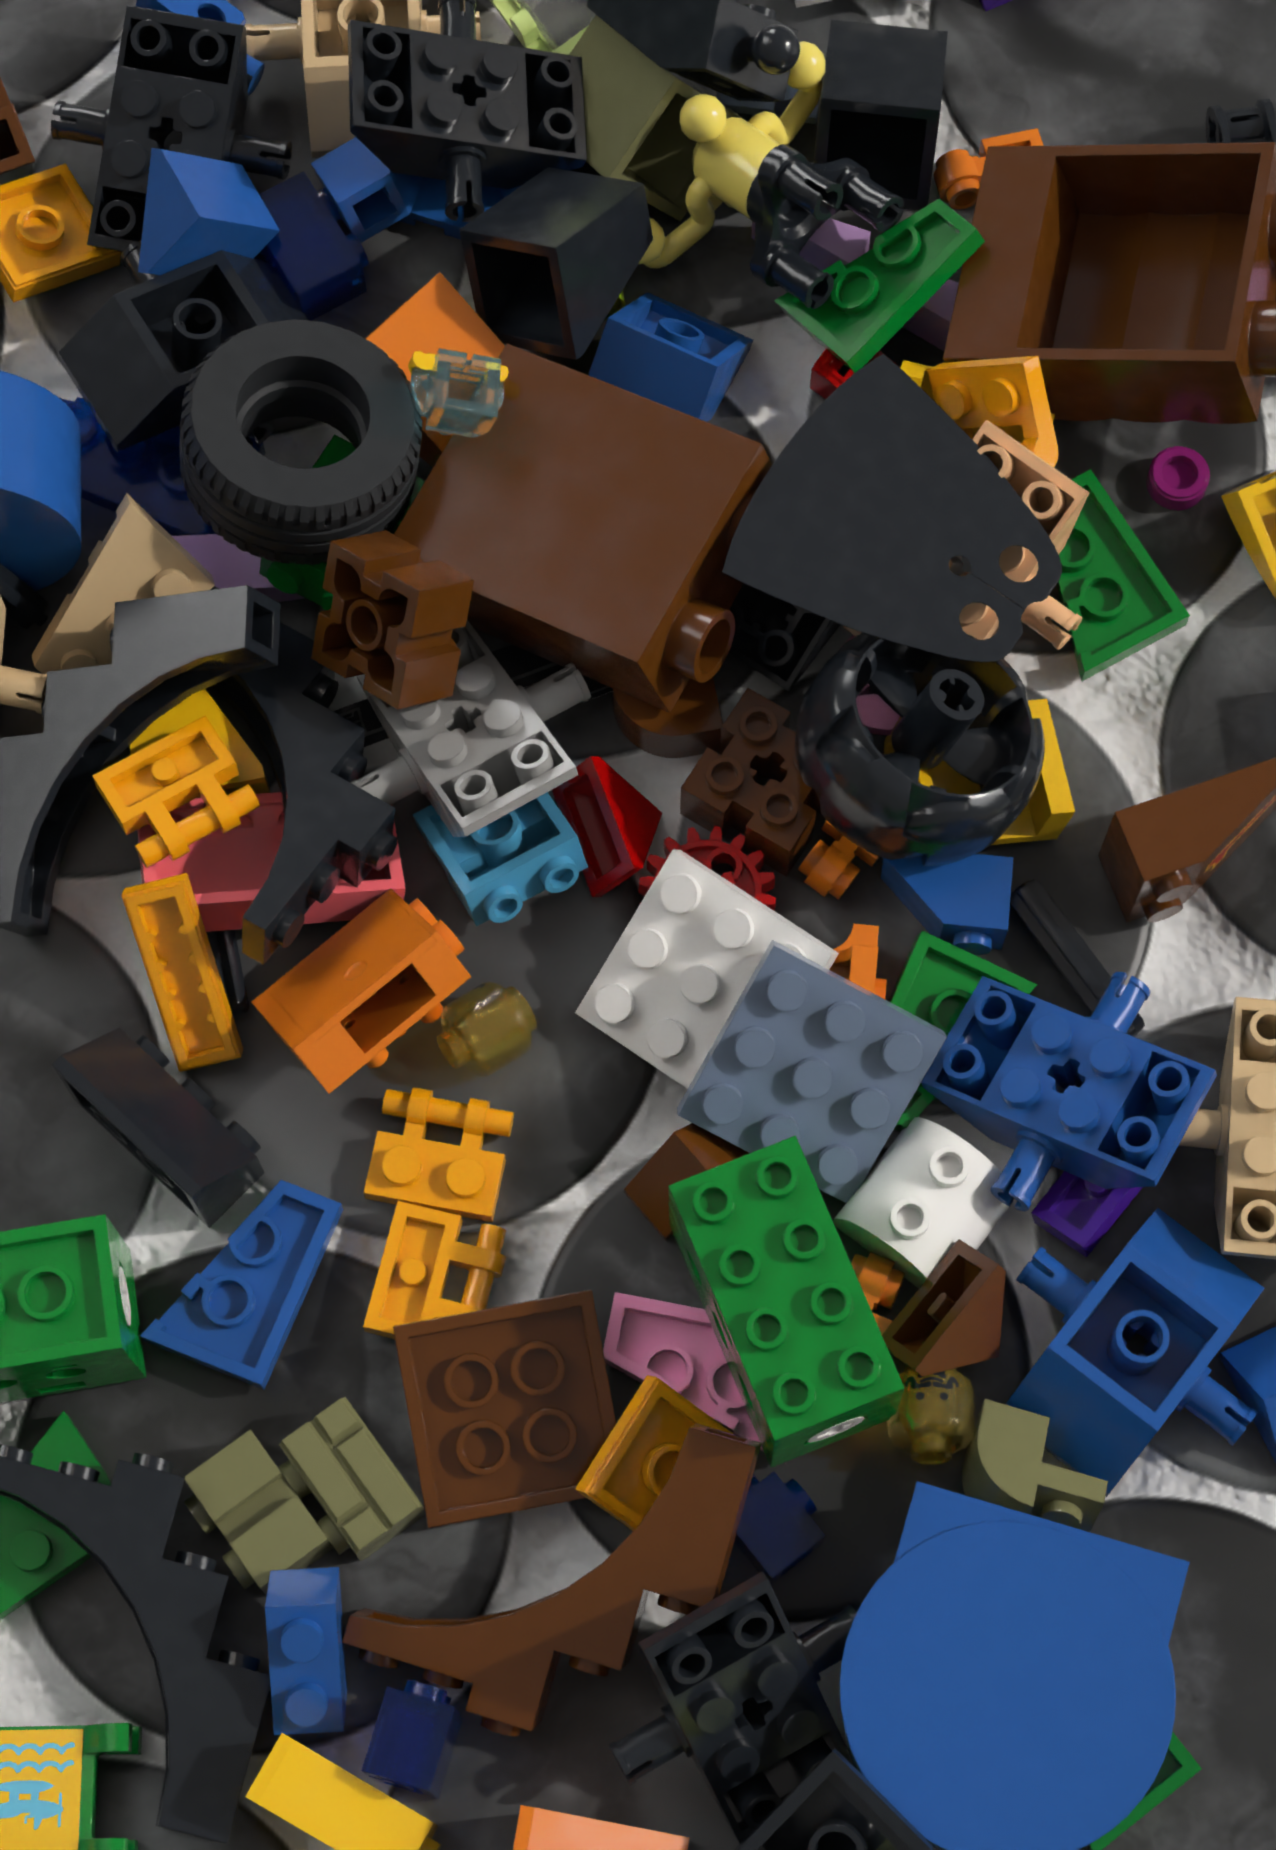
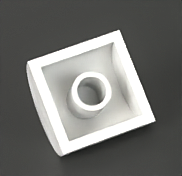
[833,1117,1015,1288]

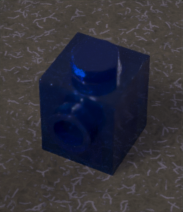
[734,1471,826,1585]

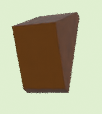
[624,1123,749,1241]
[882,1239,1006,1376]

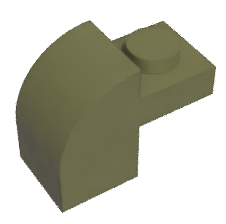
[962,1399,1108,1532]

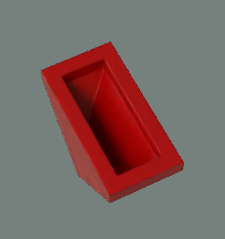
[552,756,663,897]

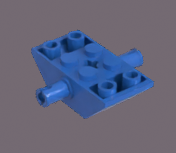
[921,972,1217,1212]
[1005,1208,1265,1497]

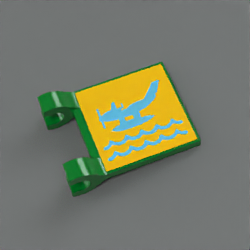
[0,1723,142,1850]

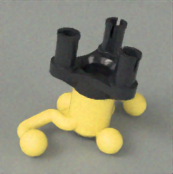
[639,41,904,309]

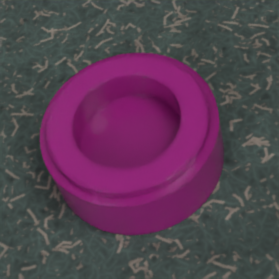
[1146,446,1210,511]

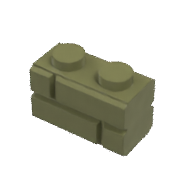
[278,1397,426,1561]

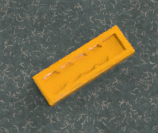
[121,873,243,1072]

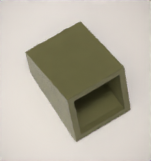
[570,15,746,222]

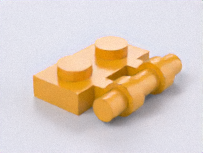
[92,715,260,868]
[363,1087,514,1223]
[363,1201,506,1339]

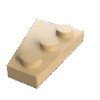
[31,493,215,674]

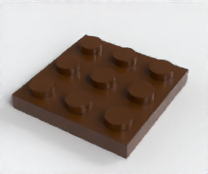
[393,1289,616,1528]

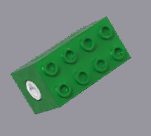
[668,1135,905,1468]
[0,1214,146,1403]

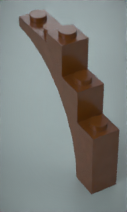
[342,1423,762,1736]

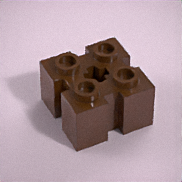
[311,530,474,710]
[680,688,822,877]

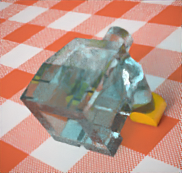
[408,348,509,438]

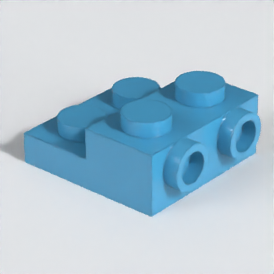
[413,792,588,926]

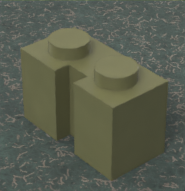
[184,1429,334,1595]

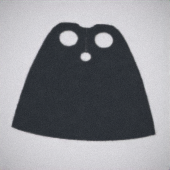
[722,354,1062,662]

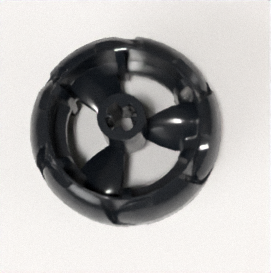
[795,633,1045,866]

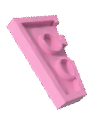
[603,1292,787,1464]

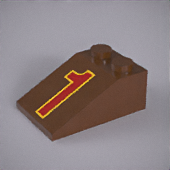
[1098,757,1276,923]

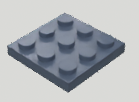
[677,940,947,1203]

